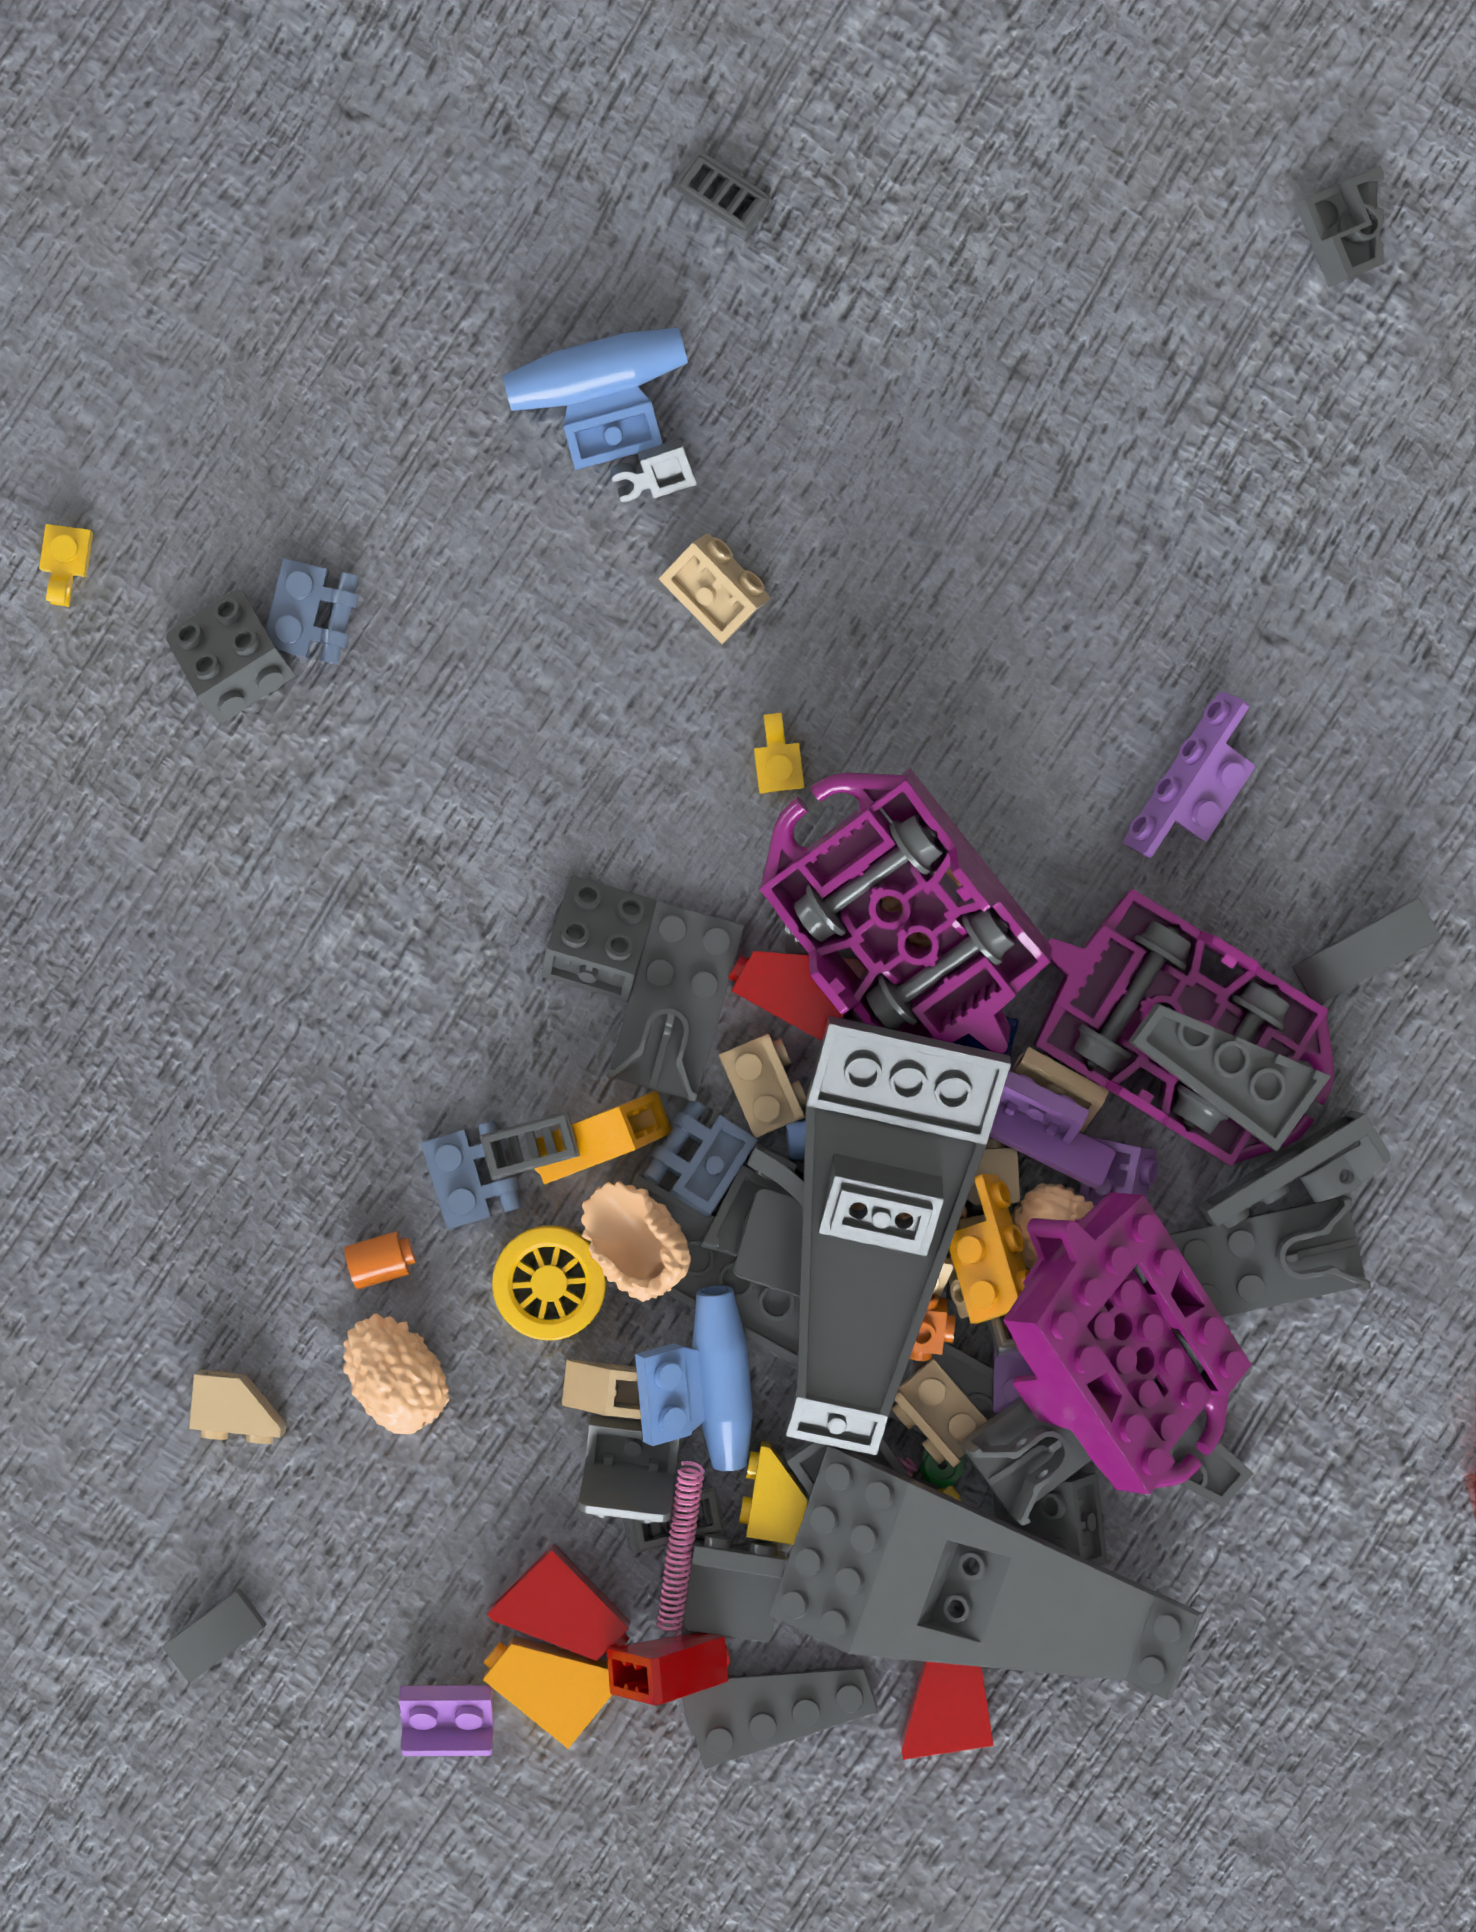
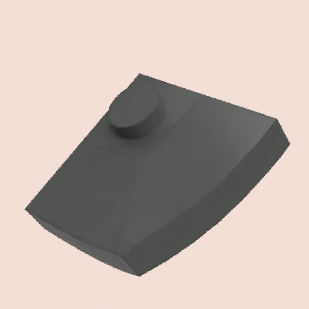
[747,1142,804,1206]

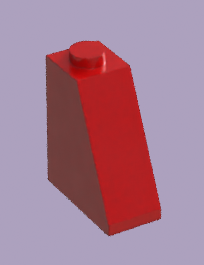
[728,951,866,1041]
[487,1543,631,1661]
[606,1632,730,1706]
[900,1661,994,1760]

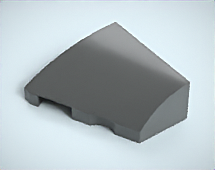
[1295,166,1384,287]

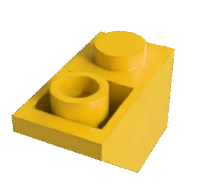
[739,1441,808,1545]

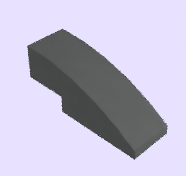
[1292,898,1442,1004]

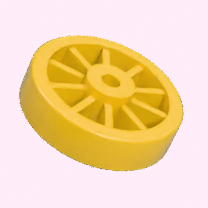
[492,1225,607,1340]

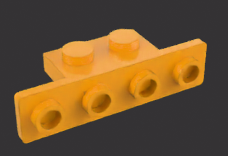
[949,1174,1030,1324]

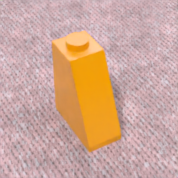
[534,1090,672,1184]
[483,1636,612,1749]

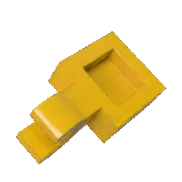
[39,524,93,607]
[754,712,805,794]

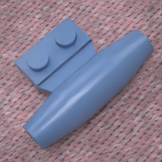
[502,327,688,470]
[635,1285,753,1471]

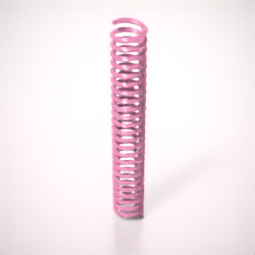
[656,1461,705,1636]

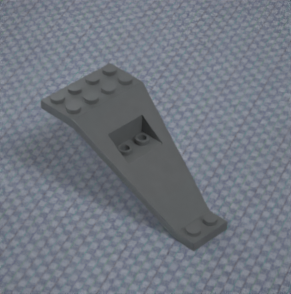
[786,1016,1011,1455]
[769,1445,1203,1700]

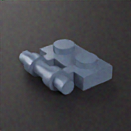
[266,558,359,665]
[643,1101,758,1218]
[421,1120,521,1230]

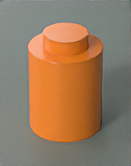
[344,1231,416,1290]

